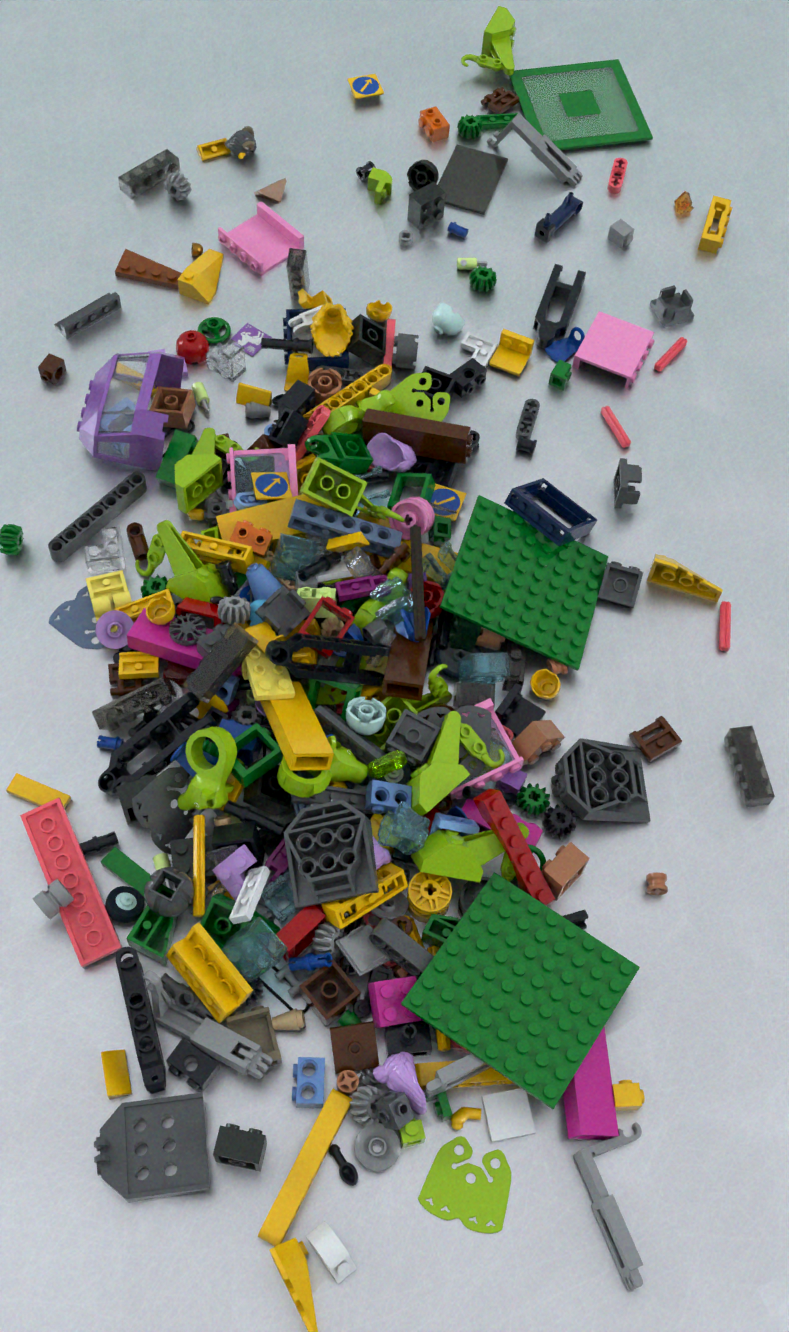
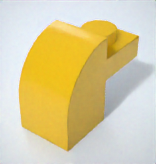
[298,289,333,309]

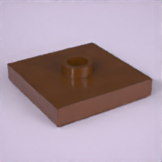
[330,1021,379,1074]

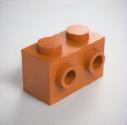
[418,106,450,142]
[229,520,273,559]

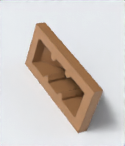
[254,178,287,202]

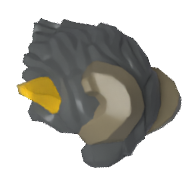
[224,126,257,159]

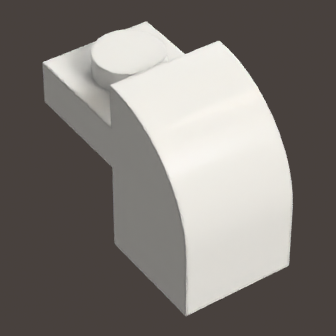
[306,1221,357,1284]

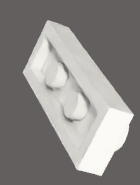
[229,866,270,924]

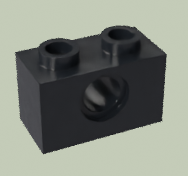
[449,358,487,398]
[166,1038,220,1091]

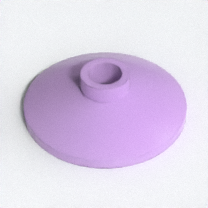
[95,610,134,649]

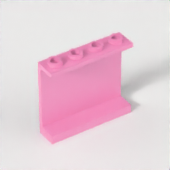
[218,201,304,275]
[572,311,655,389]

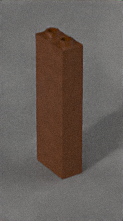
[362,408,473,464]
[382,612,434,701]

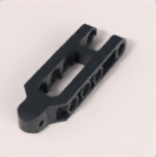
[533,264,586,348]
[265,633,391,686]
[98,692,217,796]
[115,947,166,1094]

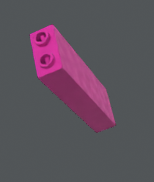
[127,608,242,677]
[563,1027,619,1140]

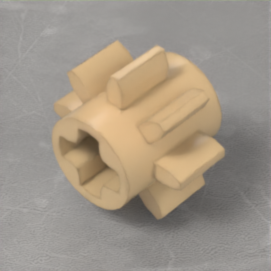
[320,616,344,637]

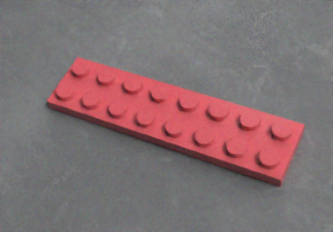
[20,798,123,968]

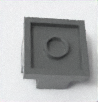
[650,285,694,328]
[614,458,642,509]
[255,585,310,637]

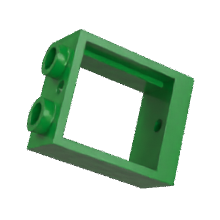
[387,472,436,518]
[306,679,363,721]
[218,723,283,788]

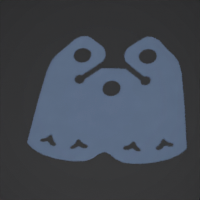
[49,586,104,649]

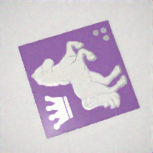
[228,323,272,357]

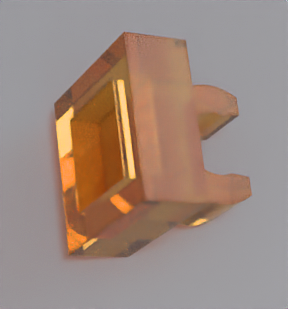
[674,191,694,214]

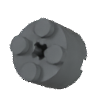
[392,333,419,369]

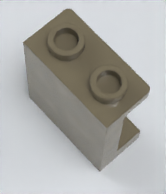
[226,1006,282,1075]

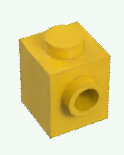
[612,1080,645,1111]

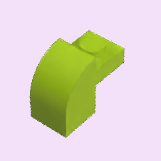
[367,167,392,204]

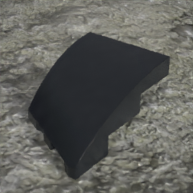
[410,455,459,488]

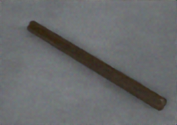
[410,524,426,643]

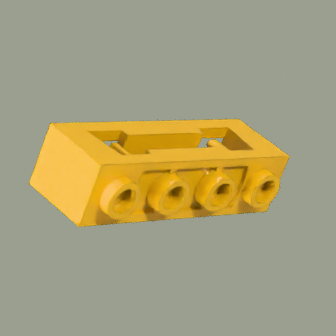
[698,195,733,254]
[180,531,255,574]
[321,862,408,930]

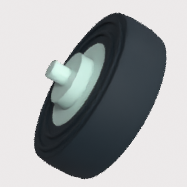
[105,886,145,923]

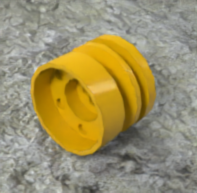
[407,872,452,923]

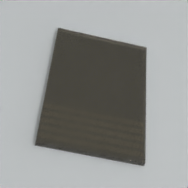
[438,145,508,215]

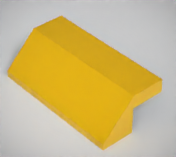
[166,922,253,1024]

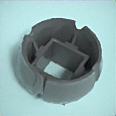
[144,867,194,917]

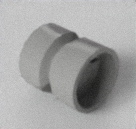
[33,879,75,920]

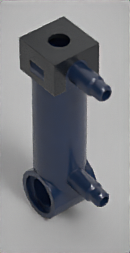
[534,192,583,243]

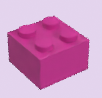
[367,976,422,1028]

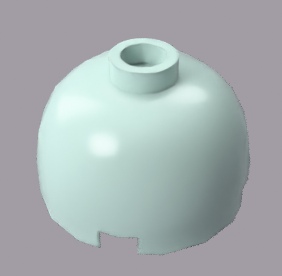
[432,303,465,336]
[346,697,386,735]

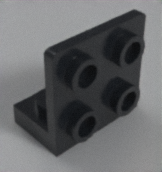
[495,683,546,737]

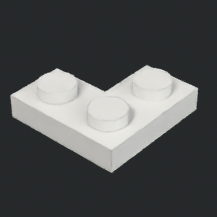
[461,332,498,368]

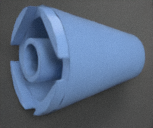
[246,563,283,600]

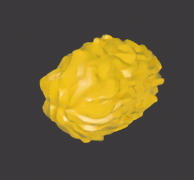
[310,302,354,358]

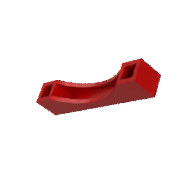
[473,788,555,905]

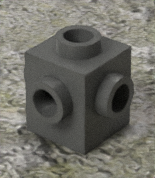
[204,502,230,528]
[375,1090,415,1130]

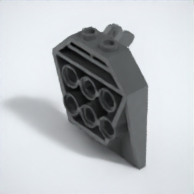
[551,738,651,823]
[284,799,379,910]
[94,1093,210,1203]

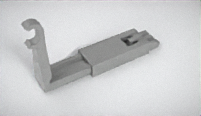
[487,113,583,187]
[143,970,273,1079]
[425,1053,491,1098]
[574,1122,643,1290]

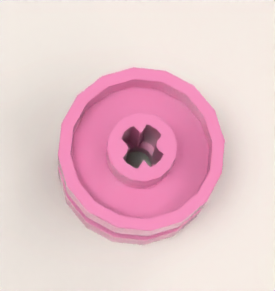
[389,496,435,540]

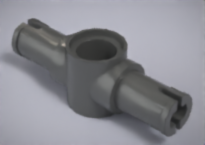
[160,973,214,1020]

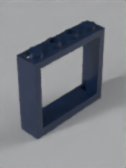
[283,308,349,371]
[504,478,597,546]

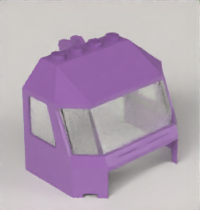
[77,351,185,472]

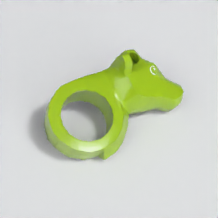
[322,390,395,435]
[350,567,409,639]
[177,727,237,811]
[277,735,368,798]

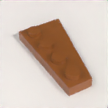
[115,249,182,290]

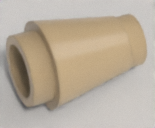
[272,1008,305,1030]

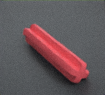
[654,337,687,372]
[601,406,631,448]
[719,601,731,652]

